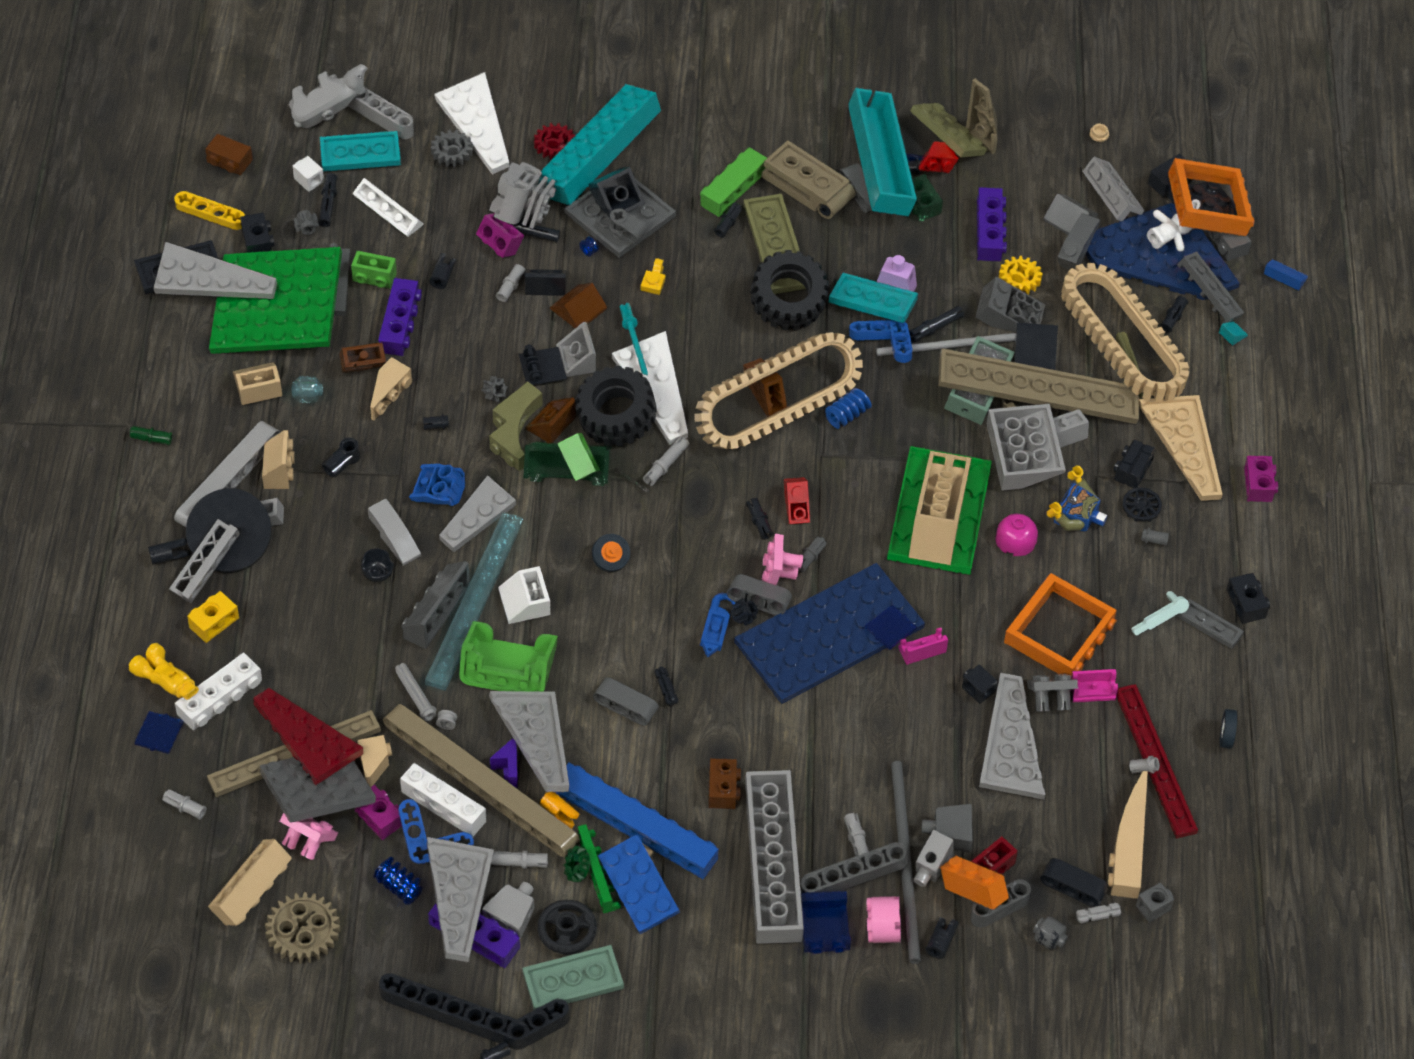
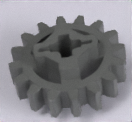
[431,129,473,167]

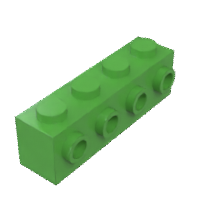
[700,147,767,217]

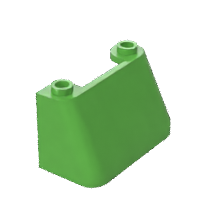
[459,621,558,692]

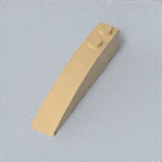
[1107,771,1148,899]

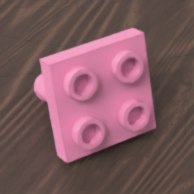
[762,534,803,585]
[280,813,338,860]

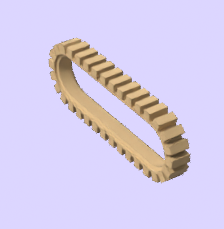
[1061,263,1189,402]
[694,333,863,449]

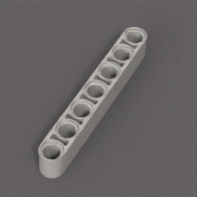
[174,421,281,527]

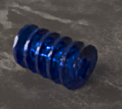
[373,856,423,905]

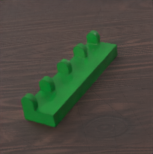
[578,824,621,914]

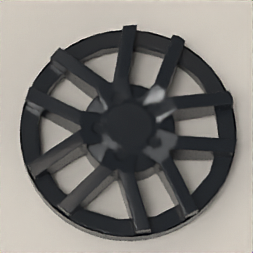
[1122,488,1162,522]

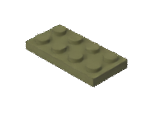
[910,103,987,157]

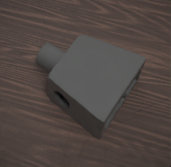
[921,804,972,852]

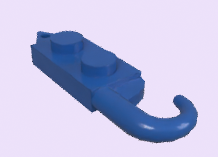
[700,593,735,657]

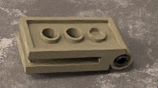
[761,141,856,219]

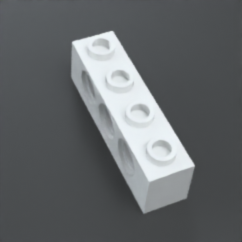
[400,763,486,837]

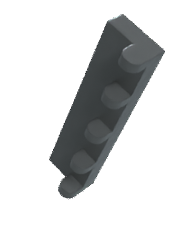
[330,243,351,316]
[1177,252,1244,324]

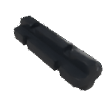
[654,666,678,706]

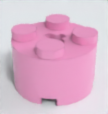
[867,897,901,943]

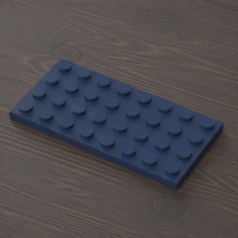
[734,563,925,704]

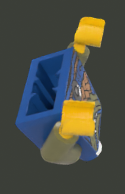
[1047,466,1108,532]

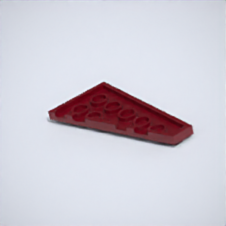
[253,688,364,785]

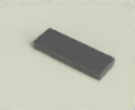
[1177,599,1244,649]

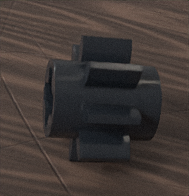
[731,598,758,626]

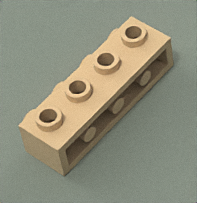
[208,839,292,926]

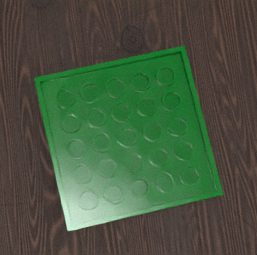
[209,247,342,354]

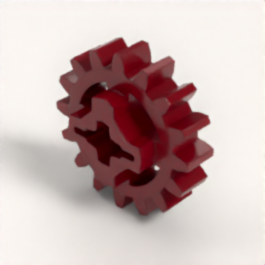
[534,123,576,160]

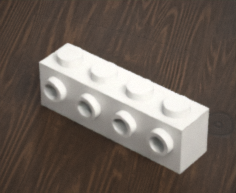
[175,653,262,731]

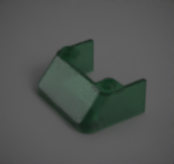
[523,441,612,486]

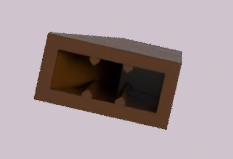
[743,358,787,417]

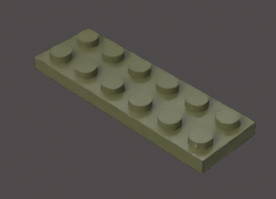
[743,194,806,294]

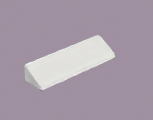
[352,178,424,237]

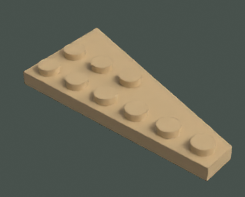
[1139,395,1223,501]

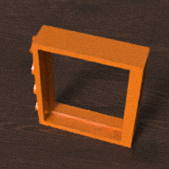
[1168,158,1254,236]
[1004,573,1117,677]

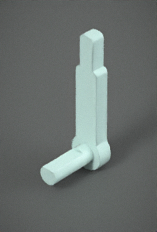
[1131,591,1189,635]

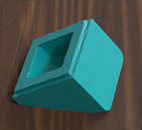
[1219,322,1248,346]

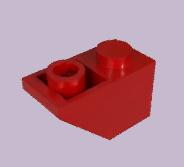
[918,141,958,173]
[784,477,810,524]

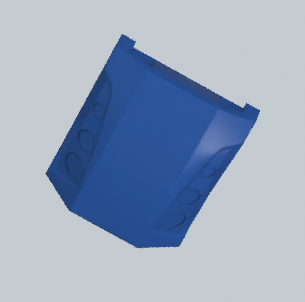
[409,464,465,506]

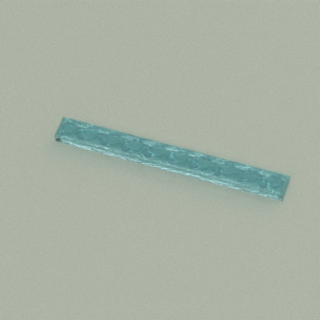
[425,512,523,691]

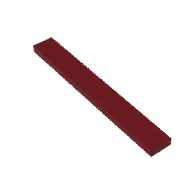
[1116,684,1198,839]

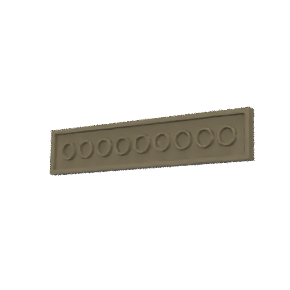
[938,348,1139,424]

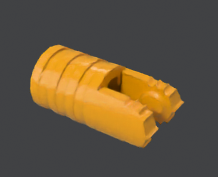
[540,792,580,829]

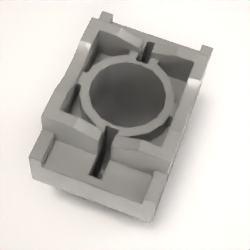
[490,162,556,229]

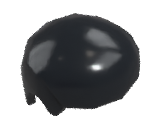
[361,548,394,582]

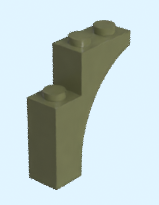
[489,382,543,471]

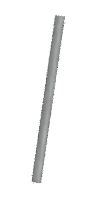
[876,333,1015,356]

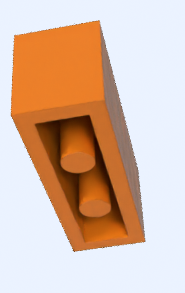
[940,856,1009,910]

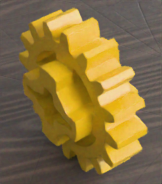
[998,256,1042,294]

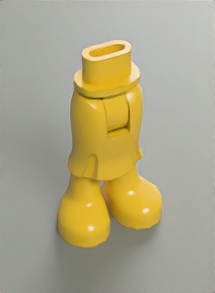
[129,643,199,700]

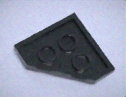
[1167,181,1238,216]

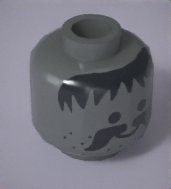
[1032,916,1068,950]

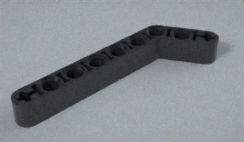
[379,973,569,1050]

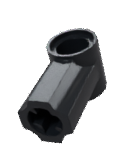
[322,437,360,477]

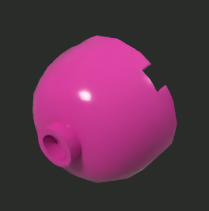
[995,513,1038,556]

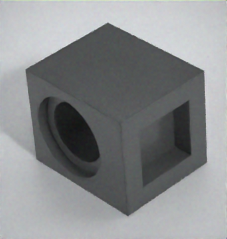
[1136,882,1174,923]

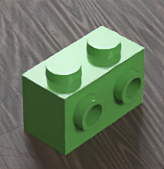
[351,251,397,289]

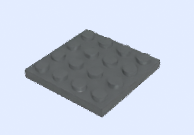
[565,179,676,258]
[260,757,376,823]

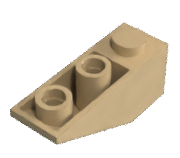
[370,357,412,420]

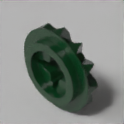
[563,846,590,883]

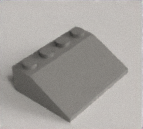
[987,404,1066,490]

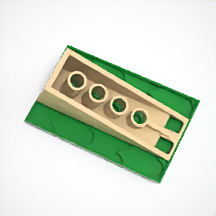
[887,446,992,575]

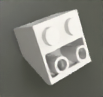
[498,566,550,624]

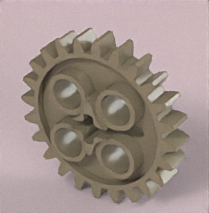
[265,892,341,964]

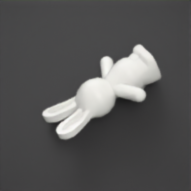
[1147,199,1200,252]

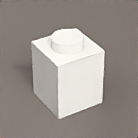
[293,156,324,192]

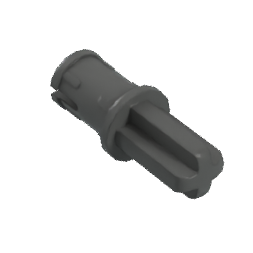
[799,537,827,573]

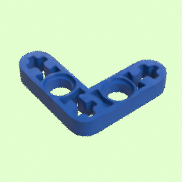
[849,320,913,363]
[398,799,474,864]

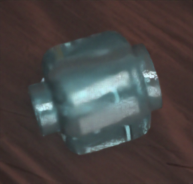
[291,376,323,403]

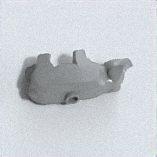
[288,64,368,128]

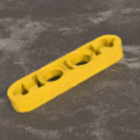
[174,191,245,230]

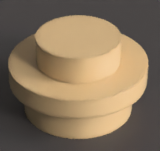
[1090,124,1109,142]

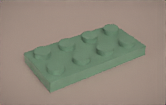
[522,945,624,1010]

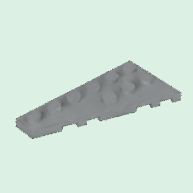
[154,242,277,299]
[979,673,1045,800]
[489,691,569,792]
[427,837,494,962]

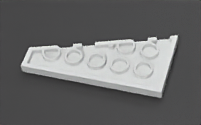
[435,72,509,174]
[612,331,688,445]

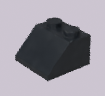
[588,167,645,218]

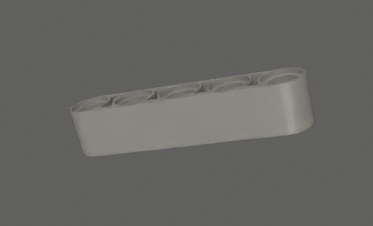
[348,88,414,139]

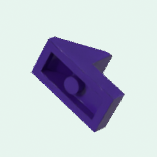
[490,739,518,788]

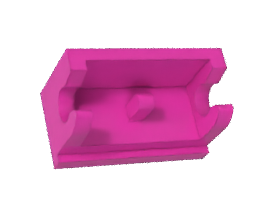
[898,627,948,665]
[1071,669,1118,703]

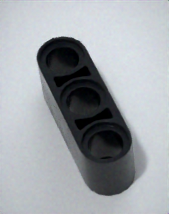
[1040,858,1109,907]

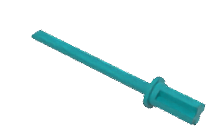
[619,303,648,375]

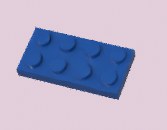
[598,834,680,934]

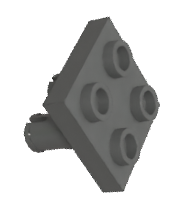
[1027,674,1078,711]

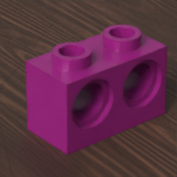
[476,213,524,258]
[1244,456,1278,502]

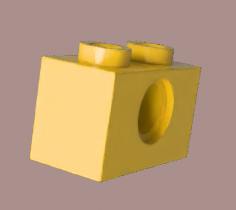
[187,591,239,643]

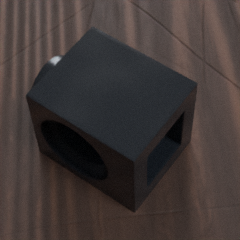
[962,664,997,704]

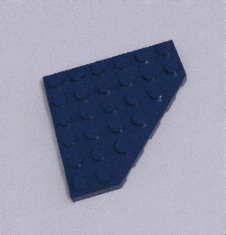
[1086,203,1240,300]

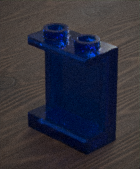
[801,891,851,954]

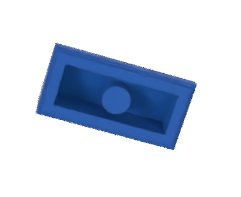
[1264,259,1308,291]

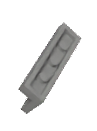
[1083,157,1144,221]
[169,519,240,603]

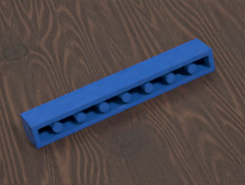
[555,762,718,879]

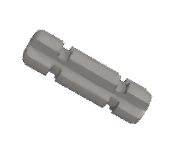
[1076,903,1121,923]

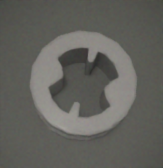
[436,710,457,730]

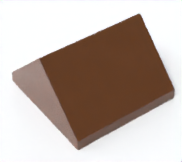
[550,283,607,328]
[525,397,576,444]

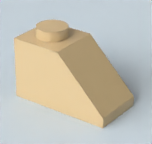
[358,735,392,787]

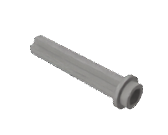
[395,663,436,721]

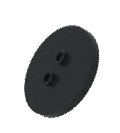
[186,488,272,573]

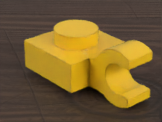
[641,258,665,295]

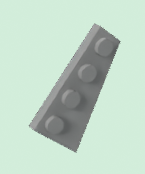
[439,476,516,552]

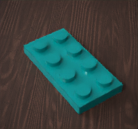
[320,131,401,171]
[829,273,918,323]

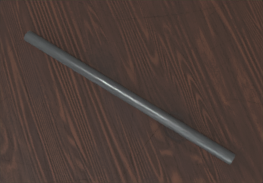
[891,761,921,964]

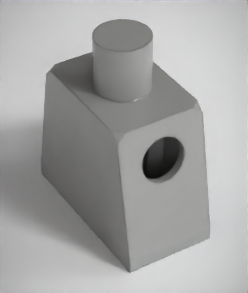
[913,830,954,887]
[482,882,534,939]

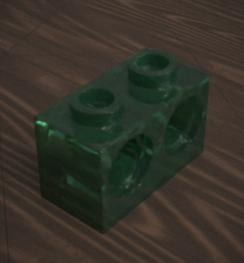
[911,174,943,221]

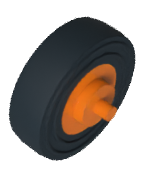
[592,534,630,572]

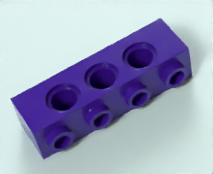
[977,187,1007,262]
[378,278,422,356]
[428,903,520,969]

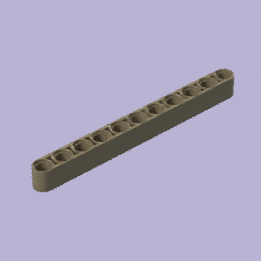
[383,704,580,857]

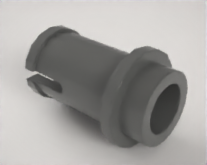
[1141,527,1169,546]

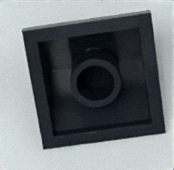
[525,269,566,296]

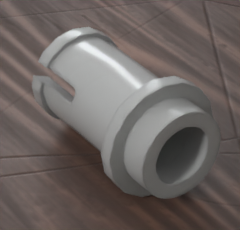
[1129,756,1159,774]

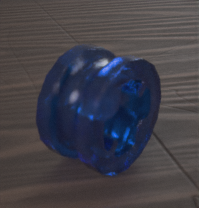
[580,236,598,257]

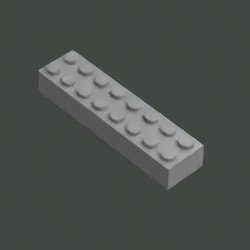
[745,770,803,944]

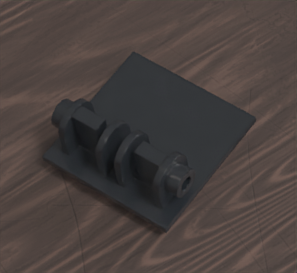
[519,344,567,385]

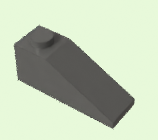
[1058,213,1100,270]

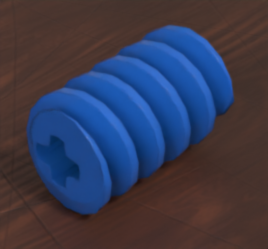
[825,388,872,429]

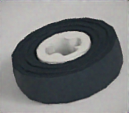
[1220,709,1237,749]

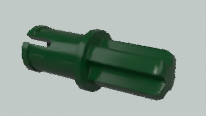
[130,426,172,446]

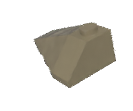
[966,79,997,154]

